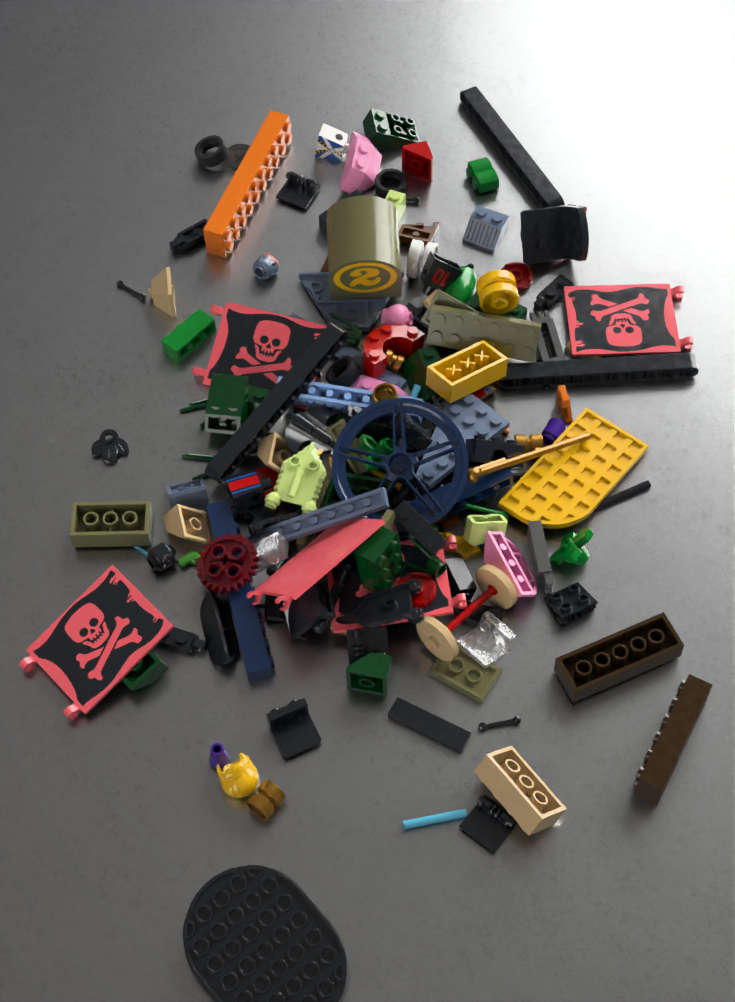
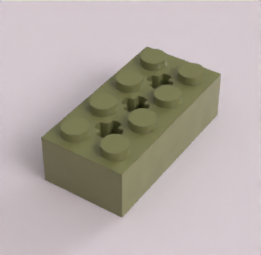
[70,501,153,547]

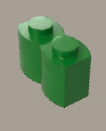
[466,157,499,193]

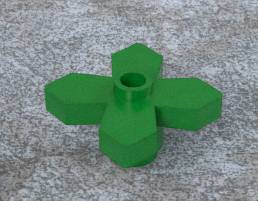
[358,434,393,474]
[549,528,594,567]

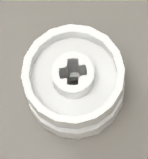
[406,239,438,279]

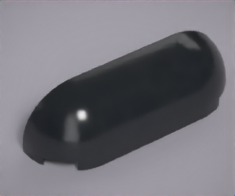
[200,591,239,665]

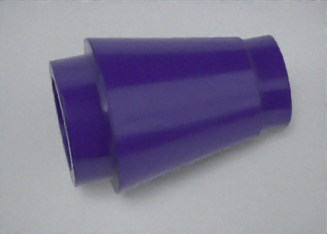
[209,743,230,768]

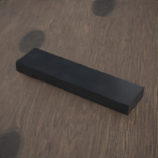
[388,697,471,753]

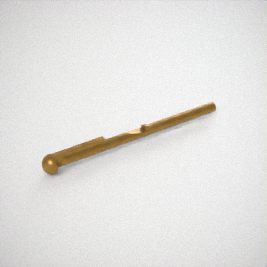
[467,432,590,483]

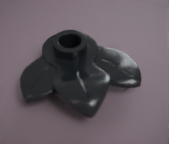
[91,429,129,465]

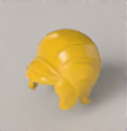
[216,753,259,798]

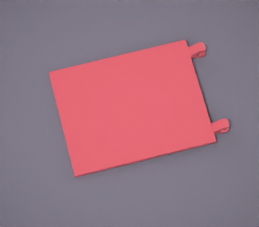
[246,518,385,611]

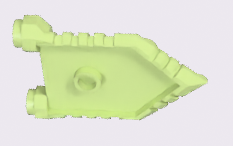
[265,442,327,515]

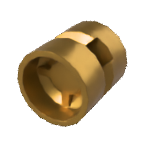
[372,383,399,416]
[514,433,543,458]
[246,779,286,821]

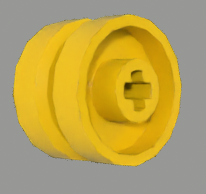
[476,270,519,315]

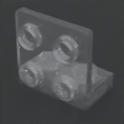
[457,611,517,668]

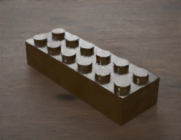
[554,612,684,703]
[633,674,713,806]

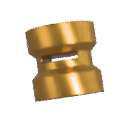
[385,349,404,373]

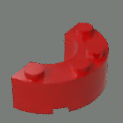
[362,324,425,379]

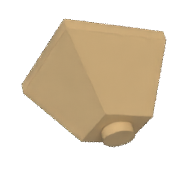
[148,267,176,317]
[257,432,293,473]
[163,504,214,545]

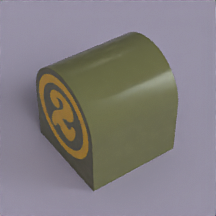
[326,195,402,300]

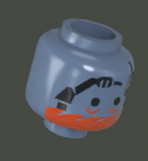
[253,254,279,280]

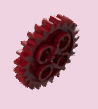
[195,532,260,595]

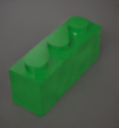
[161,308,216,363]

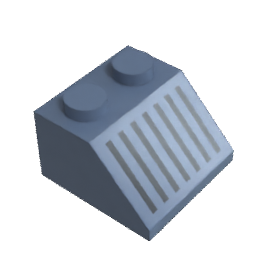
[462,205,509,254]

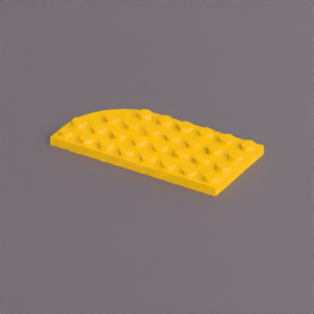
[498,407,649,529]

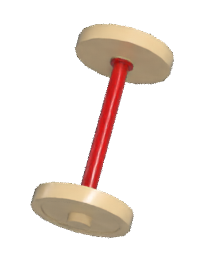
[416,564,518,662]

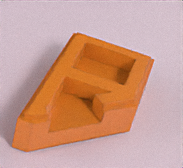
[556,385,573,424]

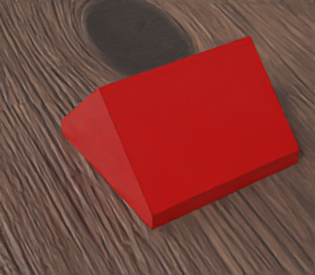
[402,141,433,183]

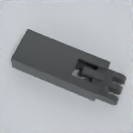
[530,310,566,362]
[527,520,553,594]

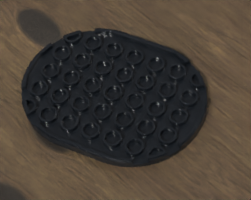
[183,865,347,1002]

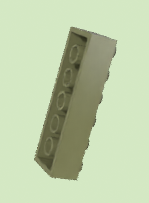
[426,304,541,363]

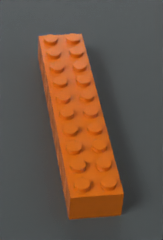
[203,110,292,258]

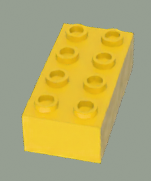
[426,340,508,403]

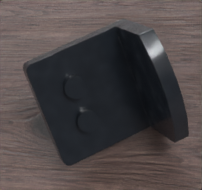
[520,205,589,264]

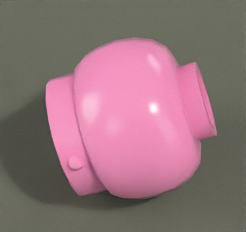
[381,304,413,326]

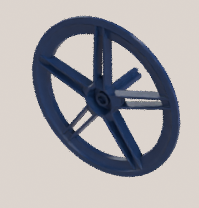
[331,398,469,532]

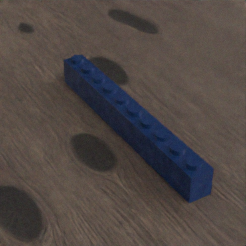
[339,458,513,565]
[206,499,275,682]

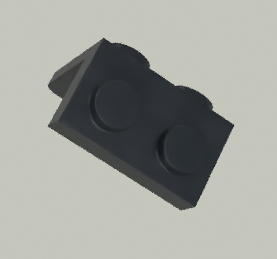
[266,698,321,758]

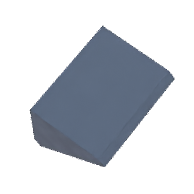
[166,478,209,509]

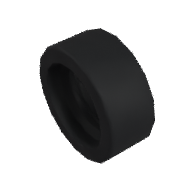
[194,135,228,167]
[375,168,407,199]
[325,356,361,387]

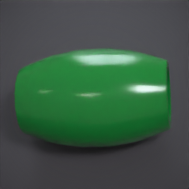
[445,266,477,304]

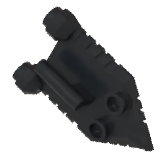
[237,500,302,537]
[342,579,425,629]

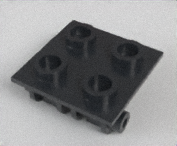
[276,171,321,209]
[544,582,598,624]
[346,626,389,665]
[459,795,517,853]

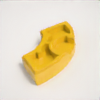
[439,532,481,561]

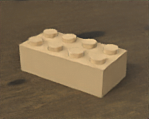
[474,745,567,836]

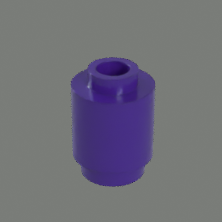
[541,418,566,445]

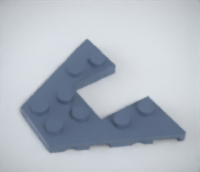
[299,271,404,331]

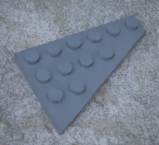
[416,393,510,490]

